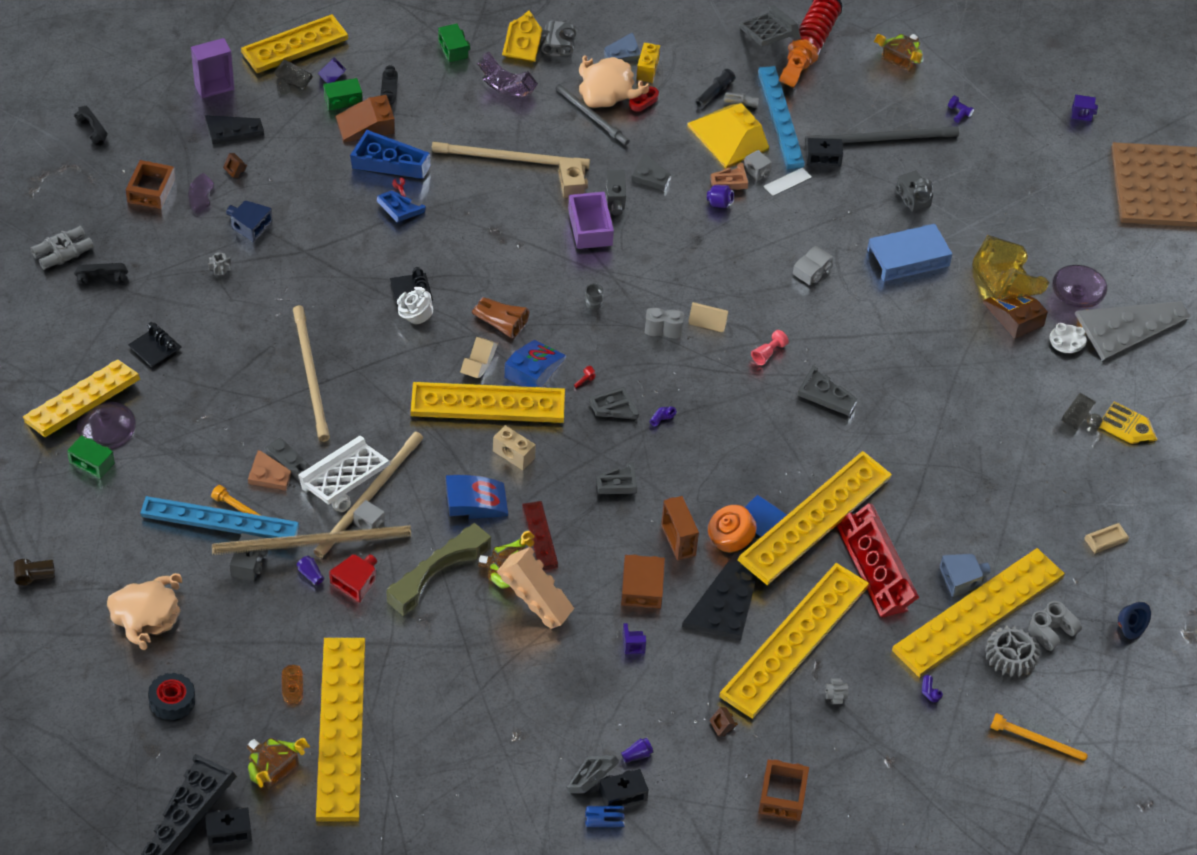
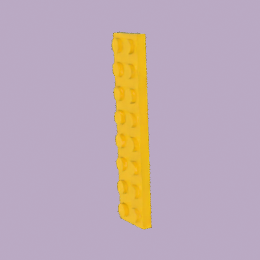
[411,382,565,423]

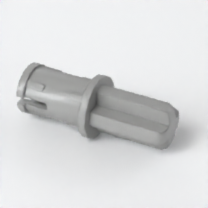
[724,93,759,108]

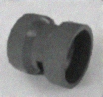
[913,178,933,204]
[584,283,603,309]

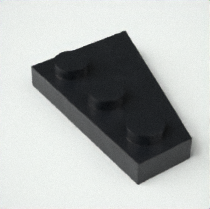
[205,115,264,144]

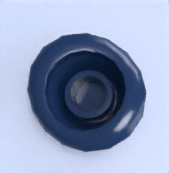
[1118,602,1151,640]

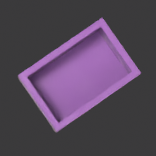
[191,38,234,98]
[568,192,614,249]

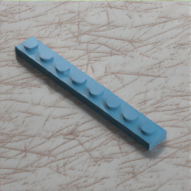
[758,66,805,169]
[140,496,300,539]

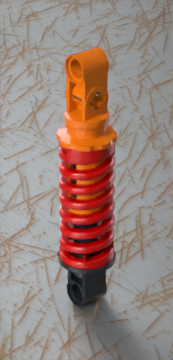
[779,0,843,88]

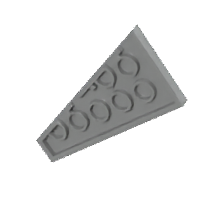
[1075,301,1190,361]

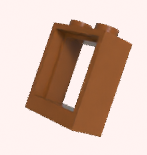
[126,160,175,209]
[661,496,699,561]
[758,759,809,821]

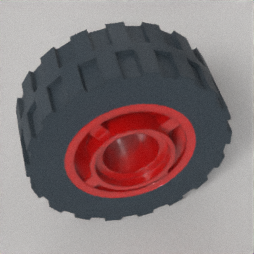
[148,673,195,720]

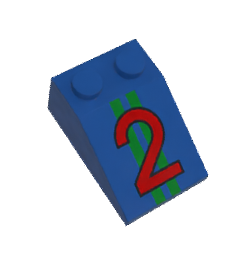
[504,340,566,387]

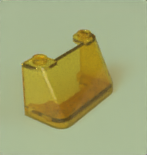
[972,235,1049,300]

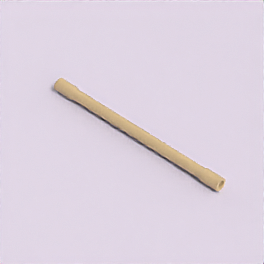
[432,142,590,170]
[293,305,330,442]
[313,432,423,558]

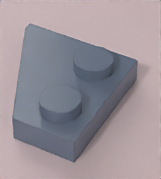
[604,33,641,62]

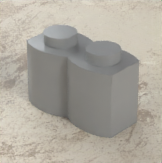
[793,246,833,285]
[645,308,684,338]

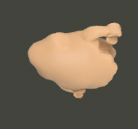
[579,55,649,108]
[107,573,182,650]

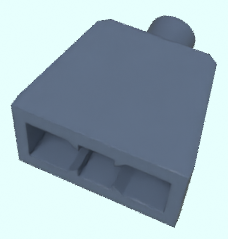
[940,554,991,597]

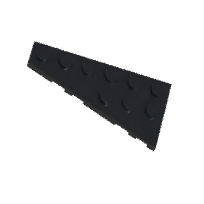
[682,538,758,640]
[141,754,237,855]

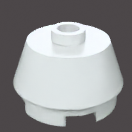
[397,287,433,324]

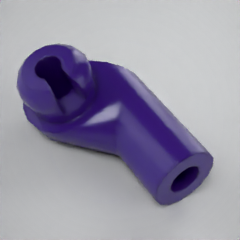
[922,675,943,702]

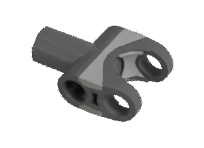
[539,21,577,56]

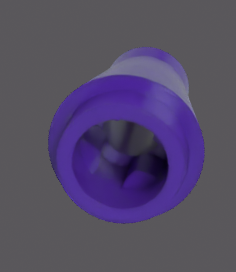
[297,556,325,586]
[621,738,654,764]

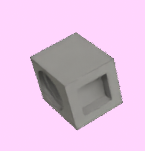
[744,150,772,182]
[353,500,385,530]

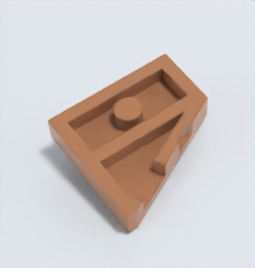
[710,163,748,190]
[248,450,291,491]

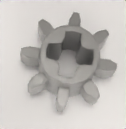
[208,253,231,275]
[825,678,848,704]

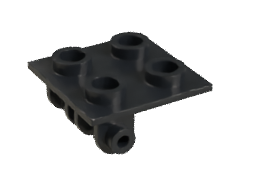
[390,267,433,306]
[128,322,182,367]

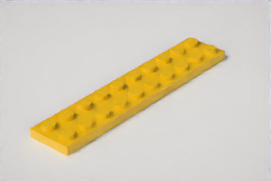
[738,451,892,585]
[892,548,1065,678]
[719,563,869,719]
[316,638,365,822]

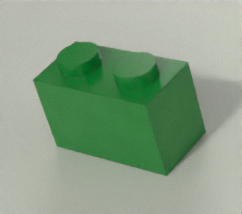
[438,23,471,62]
[323,78,363,111]
[67,435,115,479]

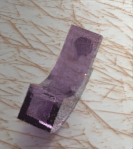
[477,52,538,97]

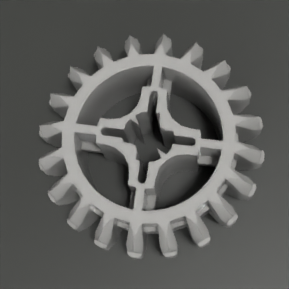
[985,625,1041,677]

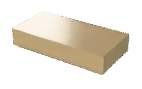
[1085,523,1129,554]

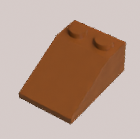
[336,95,395,142]

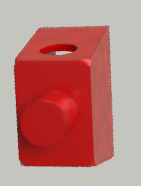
[329,554,377,603]

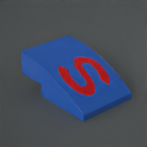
[446,475,508,519]

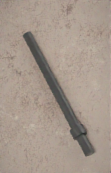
[556,84,630,146]

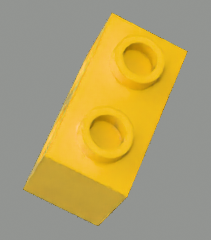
[636,43,660,83]

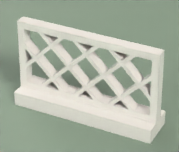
[298,436,390,505]

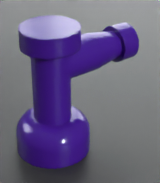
[948,95,974,123]

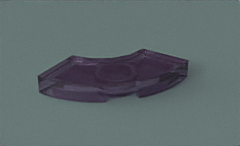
[188,173,214,213]

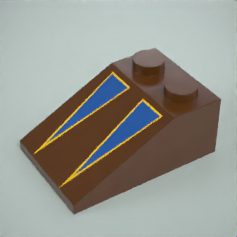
[983,288,1048,339]

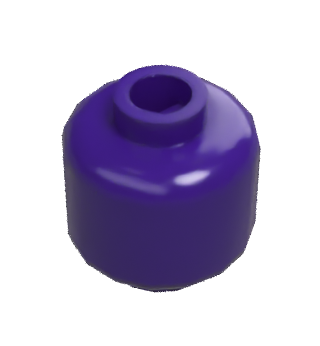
[707,185,734,208]

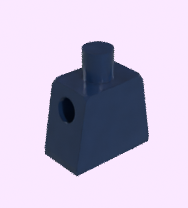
[226,201,272,242]

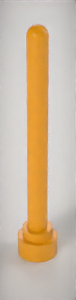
[211,485,262,516]
[990,713,1088,761]

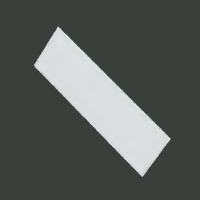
[764,167,811,196]

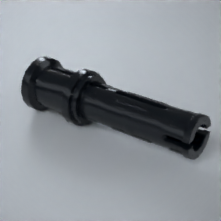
[695,69,736,109]

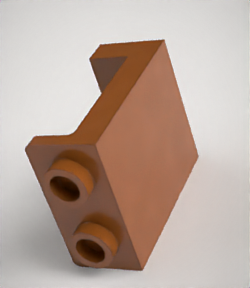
[621,554,665,609]

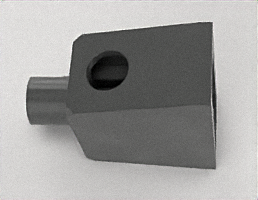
[605,170,626,215]

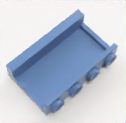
[867,224,952,282]

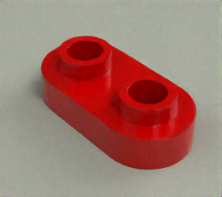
[629,86,659,111]

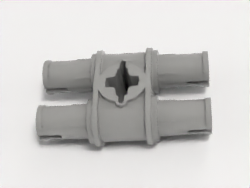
[30,226,94,270]

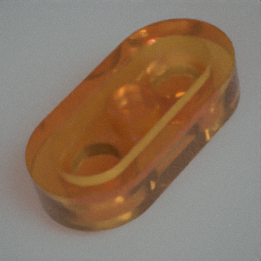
[282,665,303,704]

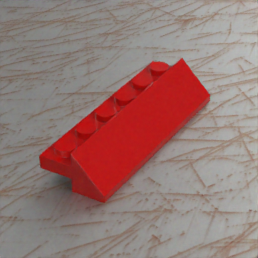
[836,503,919,618]

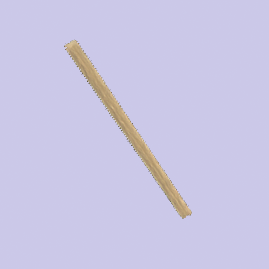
[212,525,411,555]

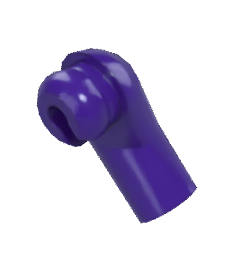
[649,406,677,427]

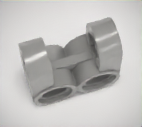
[1028,601,1082,651]

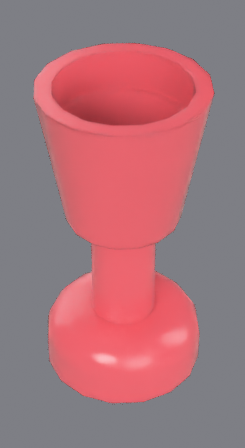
[751,330,789,366]

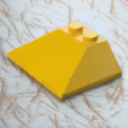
[687,103,769,168]

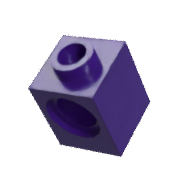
[1071,94,1098,121]

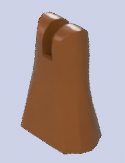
[472,297,530,339]

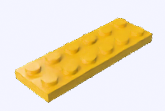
[241,14,348,73]
[23,360,140,437]

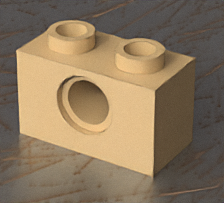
[558,159,588,198]
[493,425,536,470]

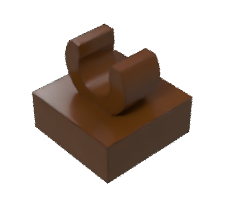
[223,153,247,178]
[709,707,738,737]

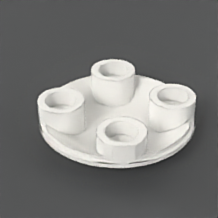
[1049,323,1087,353]

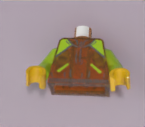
[874,34,923,72]
[478,531,534,589]
[247,738,310,790]

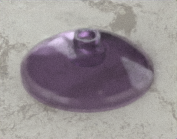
[1052,265,1107,308]
[77,402,136,449]

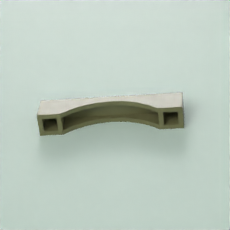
[386,523,491,616]

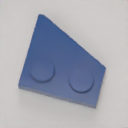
[377,191,426,222]

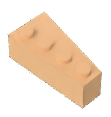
[497,547,574,629]

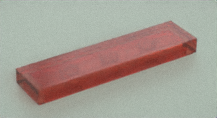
[522,501,558,570]

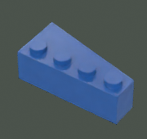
[350,130,431,179]

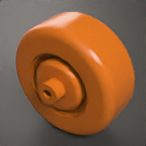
[708,505,757,552]

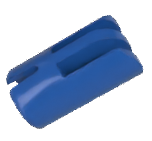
[585,806,625,828]

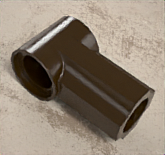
[13,559,55,586]

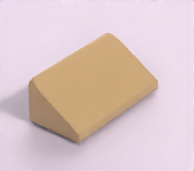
[688,302,728,332]

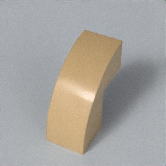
[460,337,498,378]

